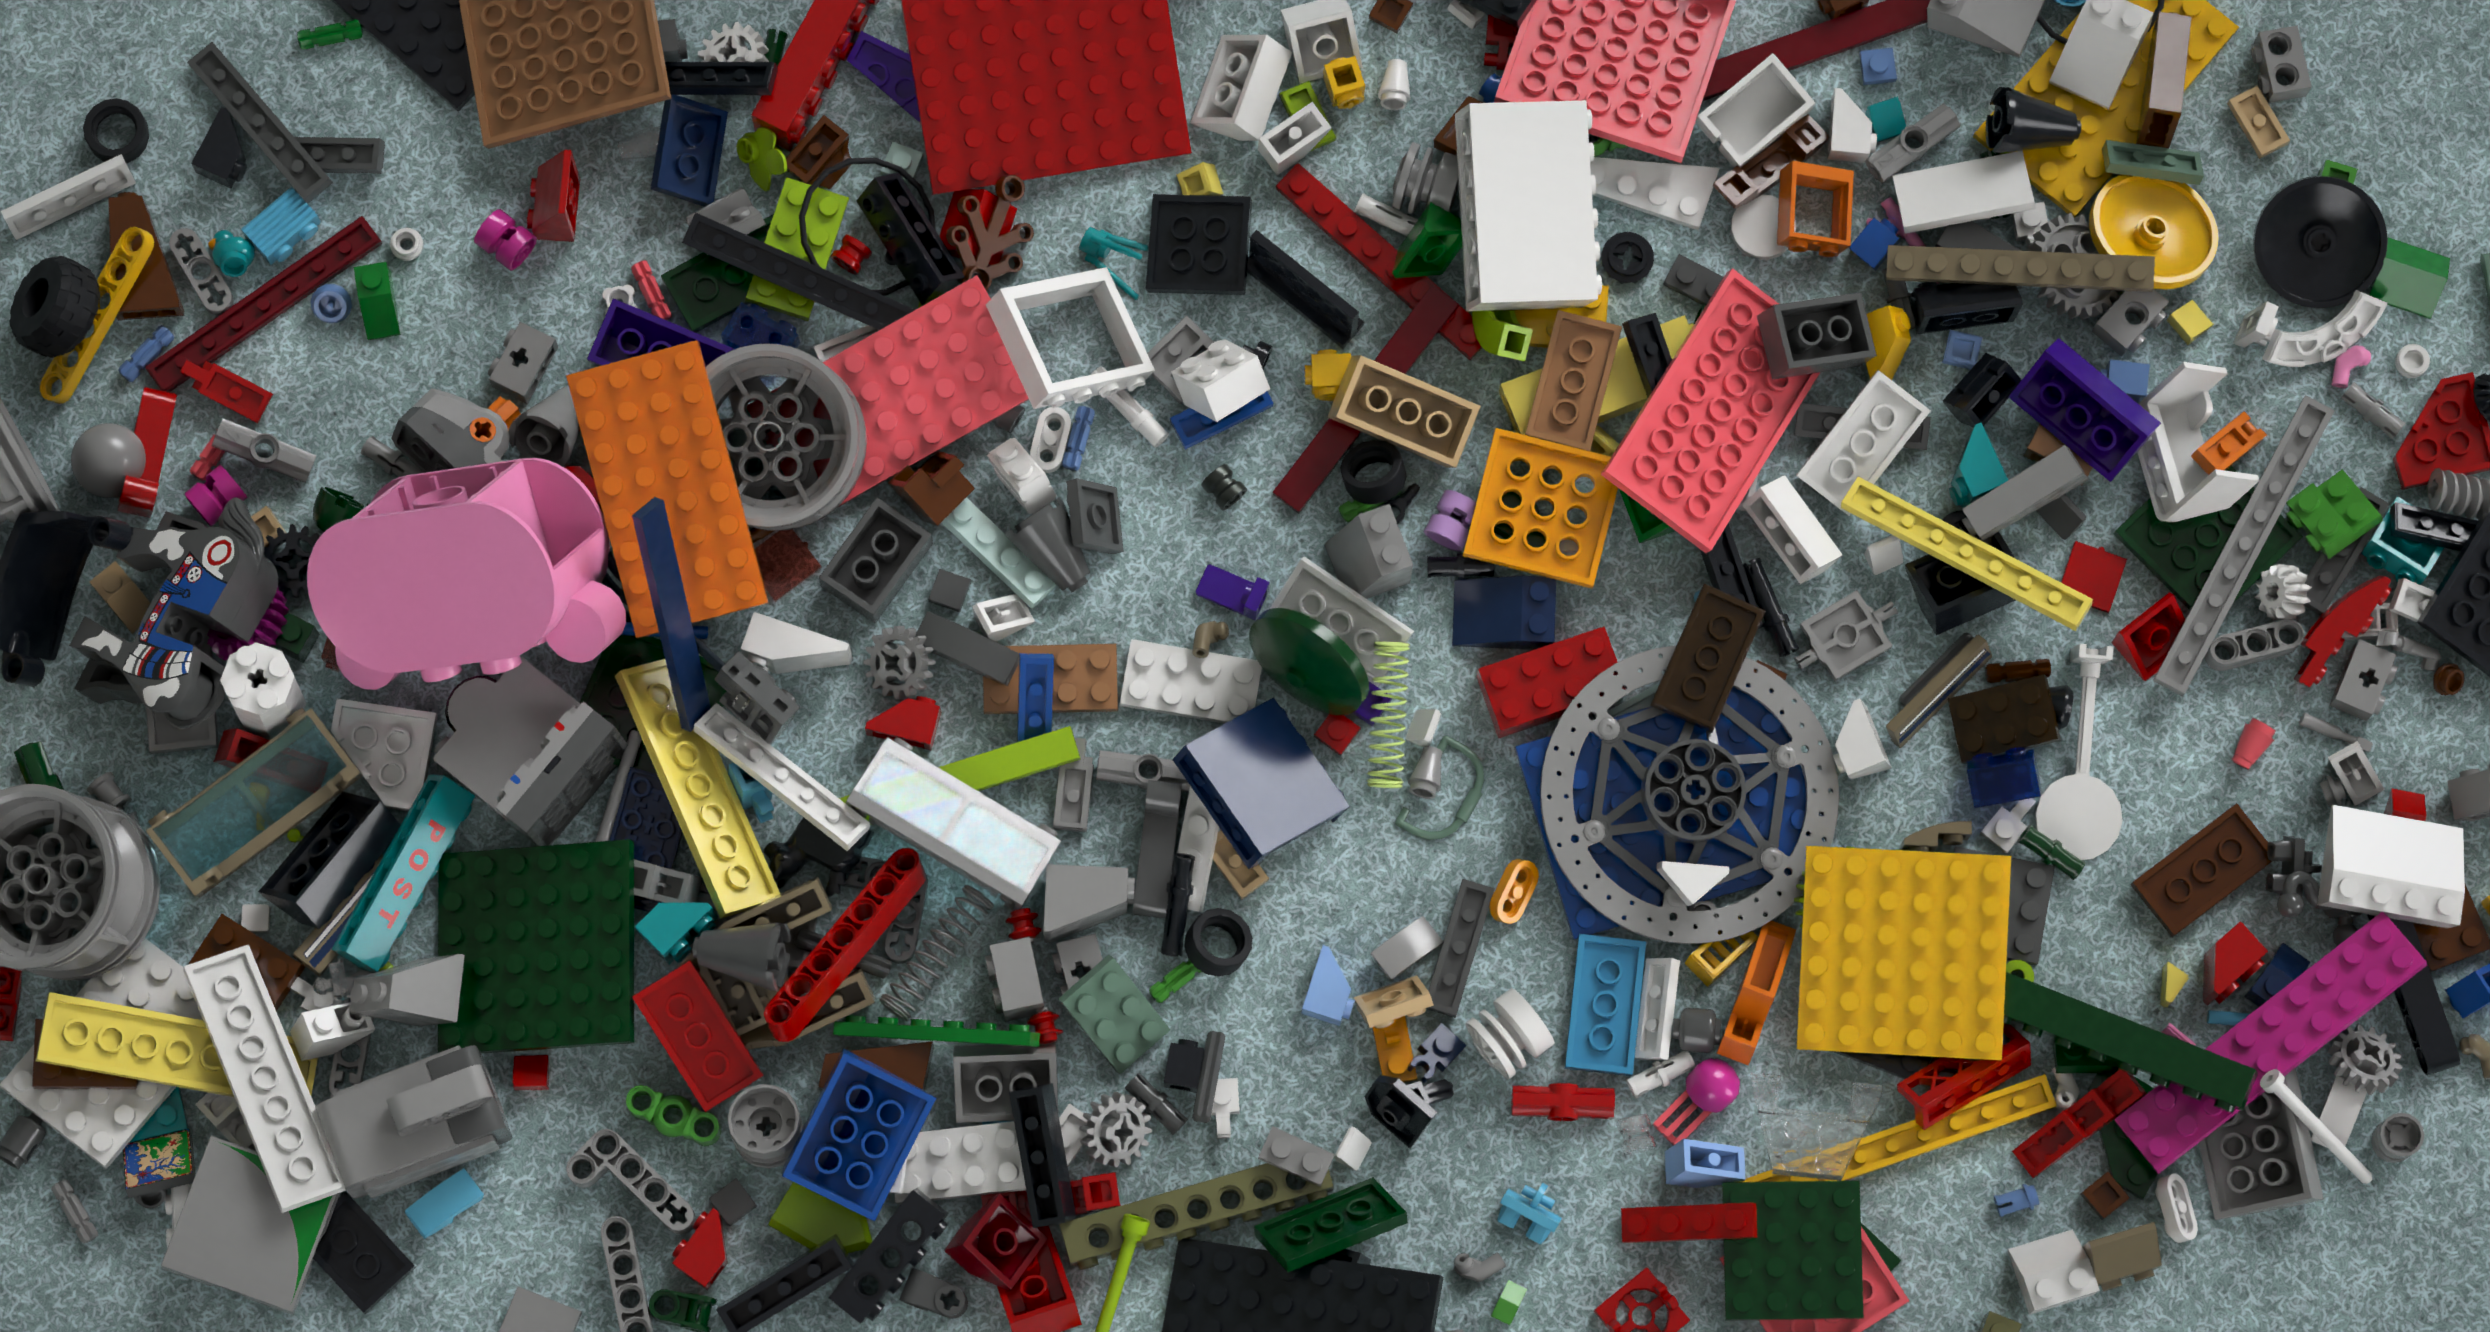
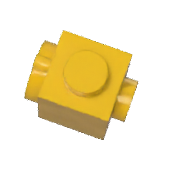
[1323,56,1365,109]
[1304,349,1351,401]

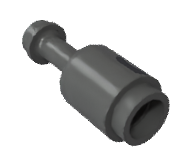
[0,1112,46,1169]

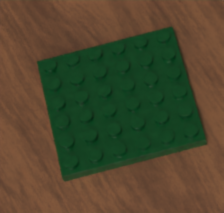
[438,839,634,1054]

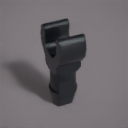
[1384,483,1420,524]

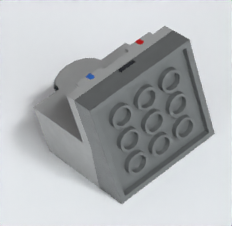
[433,655,628,847]

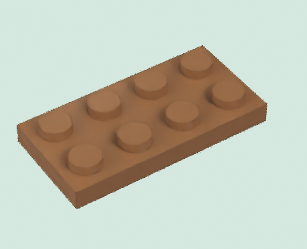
[1525,310,1622,451]
[983,644,1118,714]

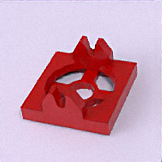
[1594,1267,1690,1332]

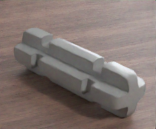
[52,1179,98,1243]

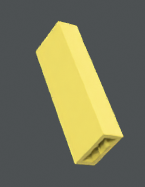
[1499,315,1694,435]

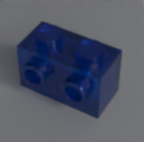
[721,302,800,349]
[1967,747,2042,808]

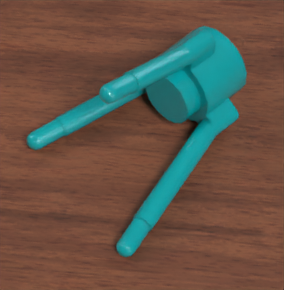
[1079,227,1148,300]

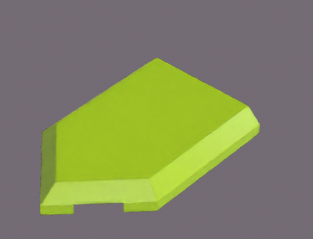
[768,1182,872,1253]

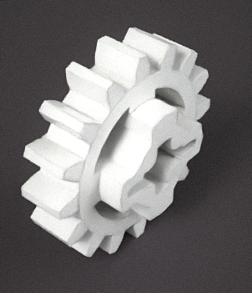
[698,22,769,62]

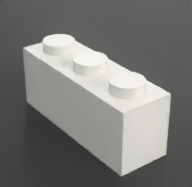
[1742,475,1843,585]

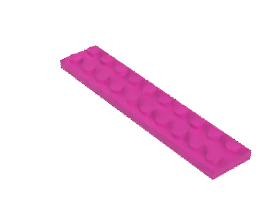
[2114,912,2427,1174]

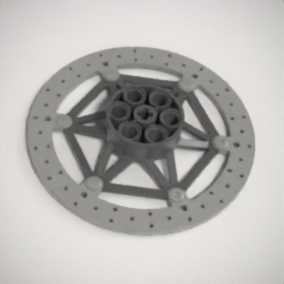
[1540,646,1839,944]

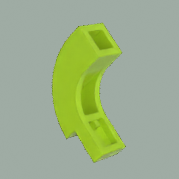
[1472,310,1533,362]

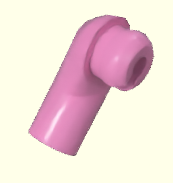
[2331,345,2371,389]

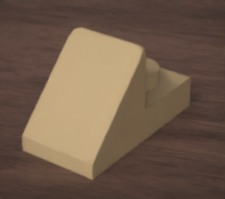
[89,561,150,634]

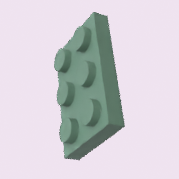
[1058,955,1170,1074]

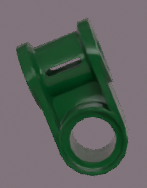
[649,1289,717,1332]

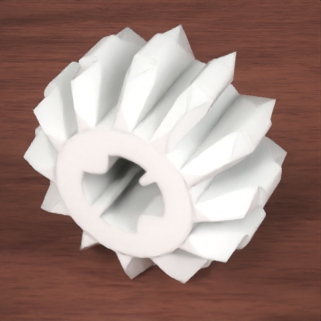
[2255,564,2312,620]

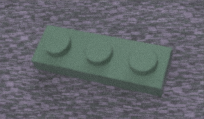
[2102,140,2204,185]

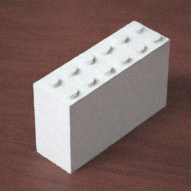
[1455,100,1602,311]

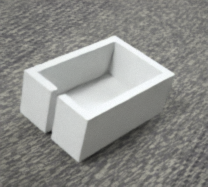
[1695,53,1815,168]

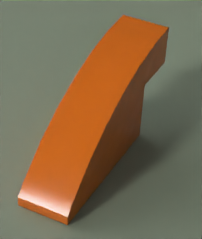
[1716,920,1796,1065]

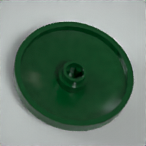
[1249,608,1369,715]

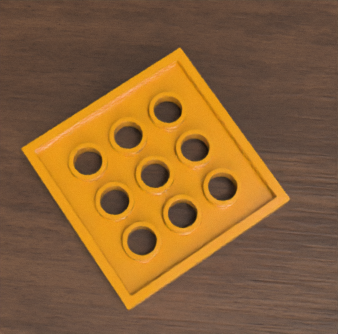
[1463,428,1618,589]

